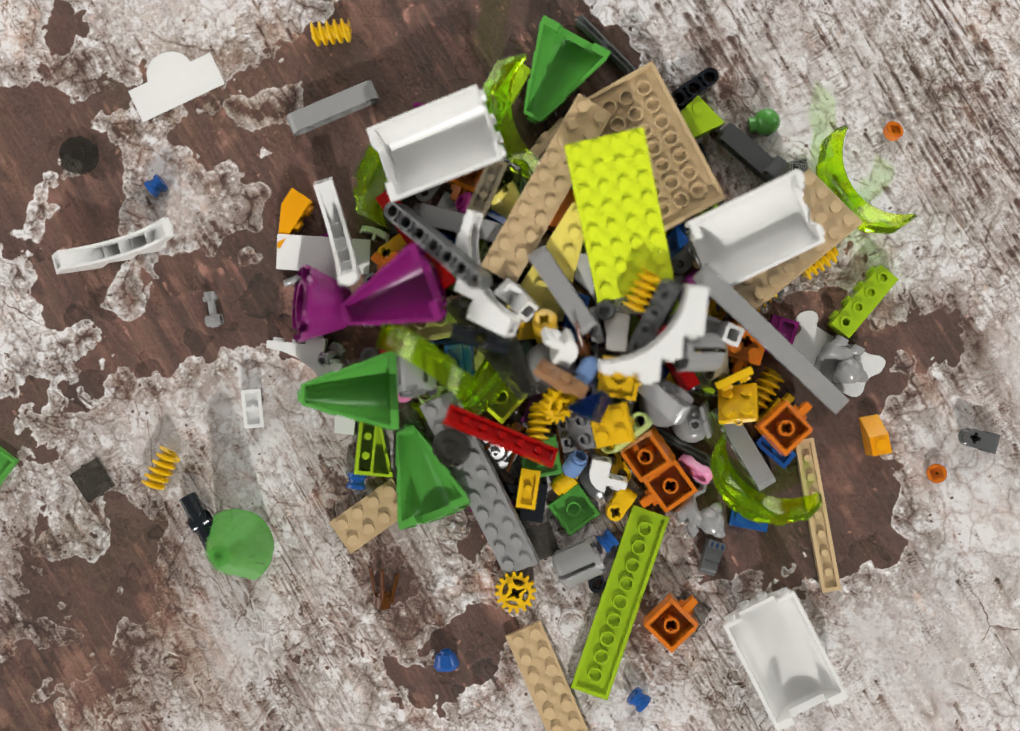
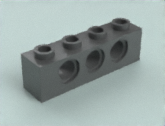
[625,278,683,353]

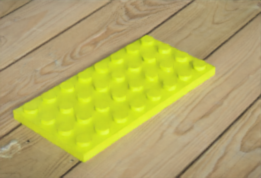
[564,127,675,303]

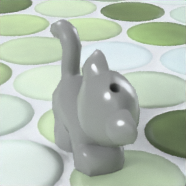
[813,335,868,384]
[672,479,725,538]

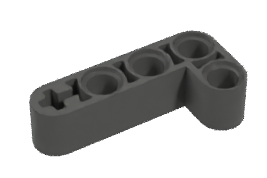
[716,123,790,183]

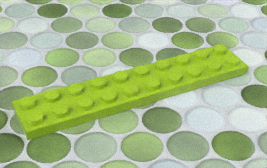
[570,504,670,700]

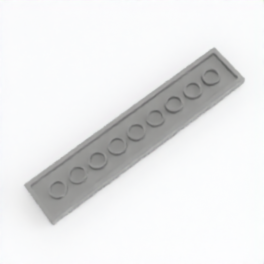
[420,390,540,575]

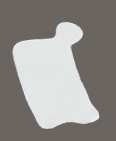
[793,311,886,397]

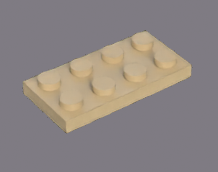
[329,478,397,554]

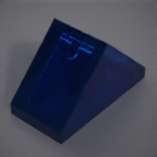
[567,390,611,425]

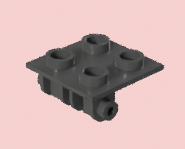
[557,408,596,453]

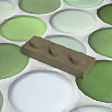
[467,161,508,218]

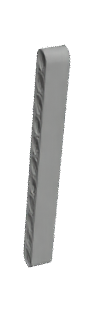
[692,264,850,415]

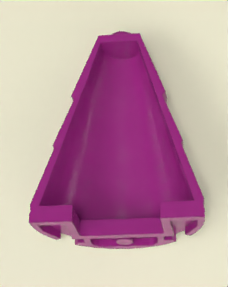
[340,242,447,325]

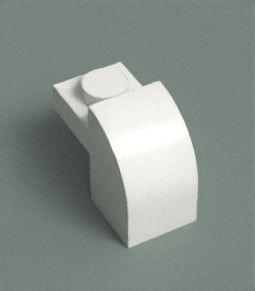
[494,278,540,323]
[705,314,745,347]
[540,326,578,369]
[589,454,627,493]

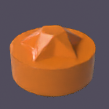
[883,121,904,141]
[927,464,947,483]

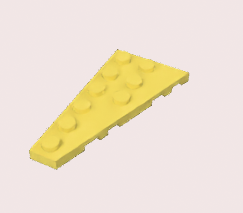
[506,202,584,322]

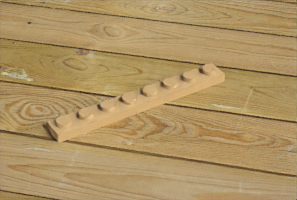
[794,437,841,593]

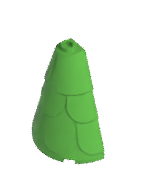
[523,15,611,125]
[297,351,399,430]
[395,423,471,530]
[205,509,274,580]

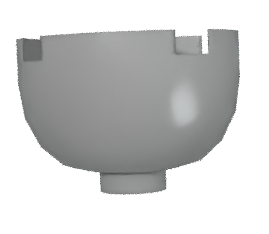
[672,405,706,443]

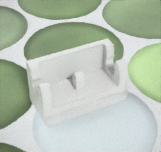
[241,389,264,429]

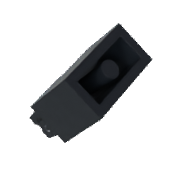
[505,480,548,523]

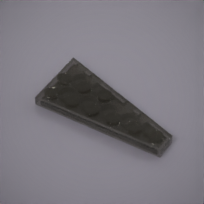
[444,284,538,401]

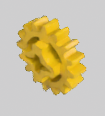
[539,387,579,424]
[495,571,536,614]

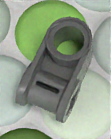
[958,428,1001,454]

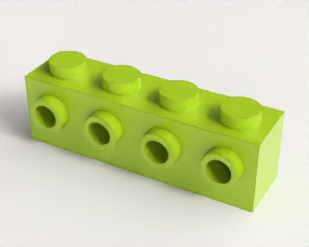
[826,265,899,339]

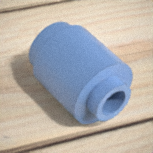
[574,356,598,385]
[562,450,588,478]

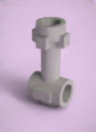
[202,291,224,328]
[317,342,347,367]

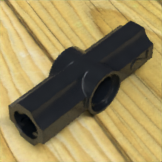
[450,323,512,356]
[179,492,213,550]

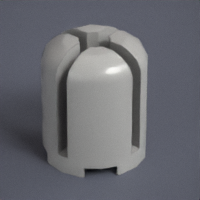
[669,332,725,372]
[396,345,437,398]
[552,536,607,588]

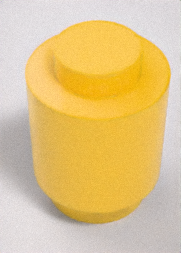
[550,471,579,496]

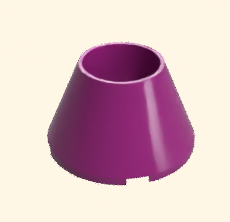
[292,264,351,342]

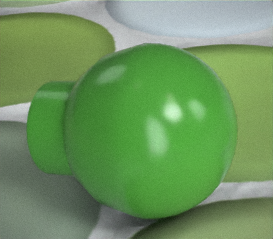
[748,108,780,135]

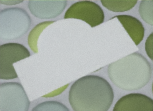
[128,51,225,122]
[276,234,371,280]

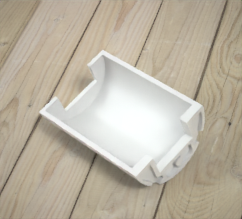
[366,84,507,203]
[685,169,825,287]
[723,587,849,731]

